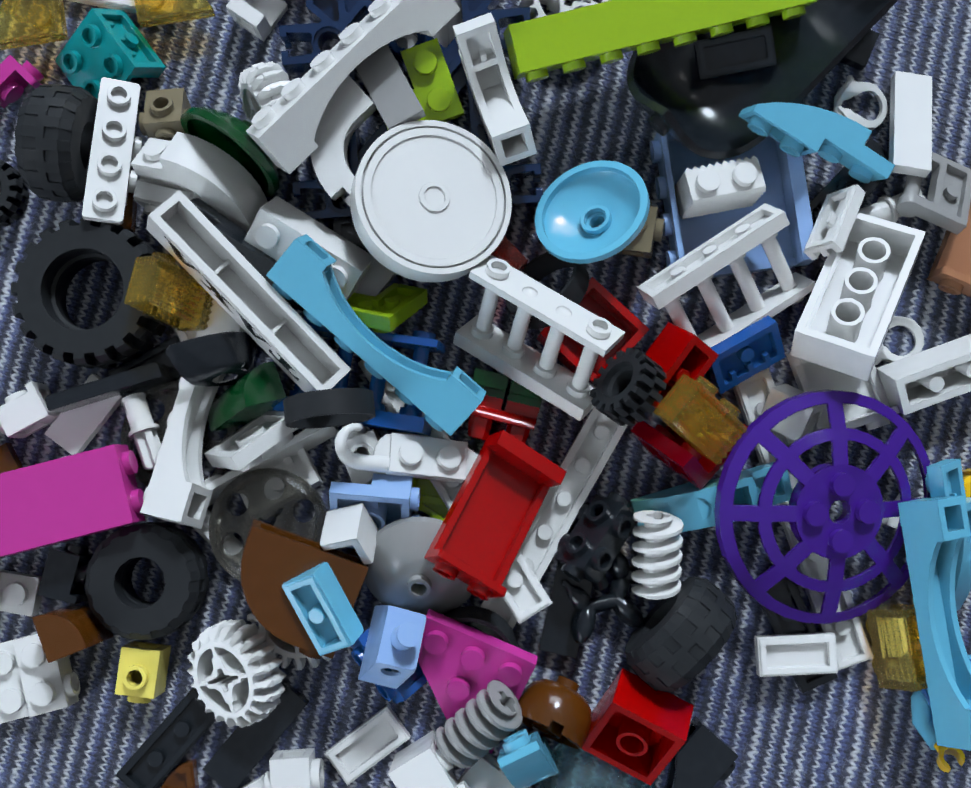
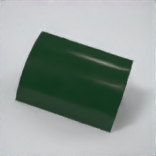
[209,361,287,432]

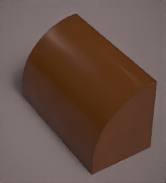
[32,605,114,663]

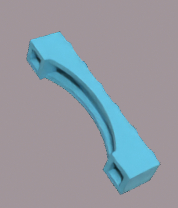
[266,234,486,436]
[898,495,971,751]

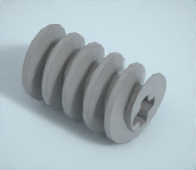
[435,680,523,769]

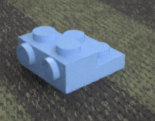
[329,473,420,548]

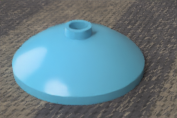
[535,160,650,264]

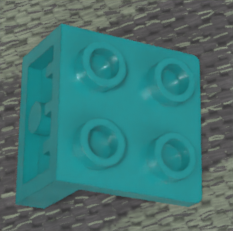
[56,8,166,100]

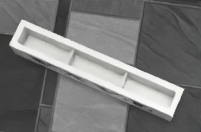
[146,190,351,392]

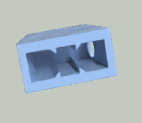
[358,605,426,689]

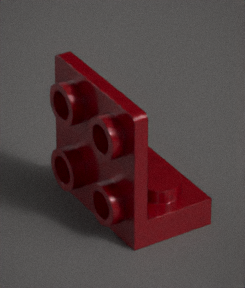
[631,408,748,490]

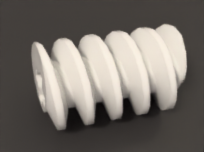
[631,510,684,600]

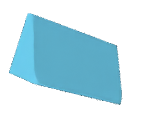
[281,562,364,656]

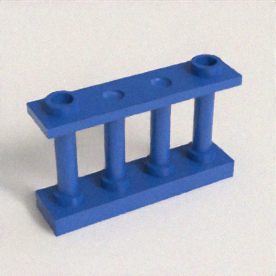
[273,315,446,437]

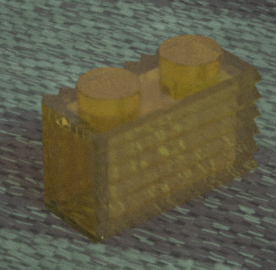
[124,252,214,331]
[653,374,747,465]
[866,604,928,692]

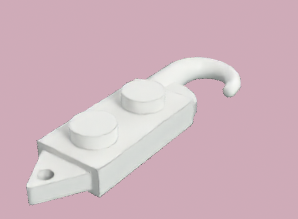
[334,423,478,483]

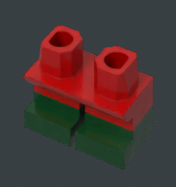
[468,368,543,443]

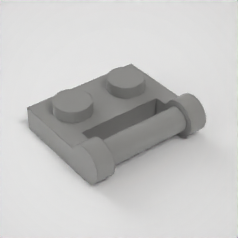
[896,152,971,235]

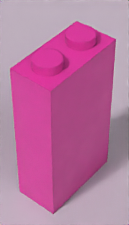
[0,444,146,557]

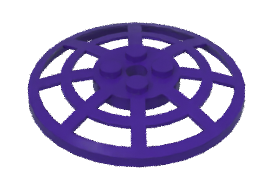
[714,389,931,624]

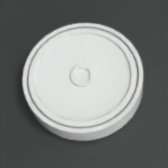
[350,120,512,282]

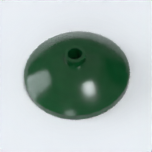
[180,107,279,197]

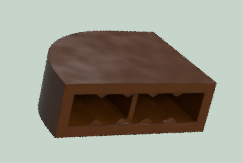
[241,519,369,659]

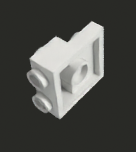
[0,633,80,724]

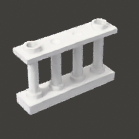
[637,203,816,348]
[453,255,625,421]

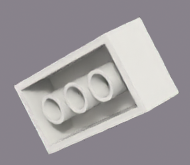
[790,212,926,381]

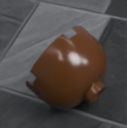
[518,675,592,750]

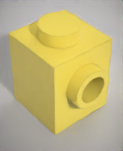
[115,641,171,704]

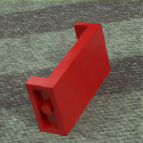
[424,430,567,601]

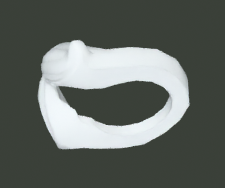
[833,75,888,131]
[874,316,924,365]

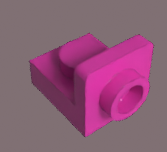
[0,55,44,108]

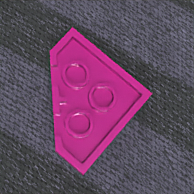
[418,609,538,754]

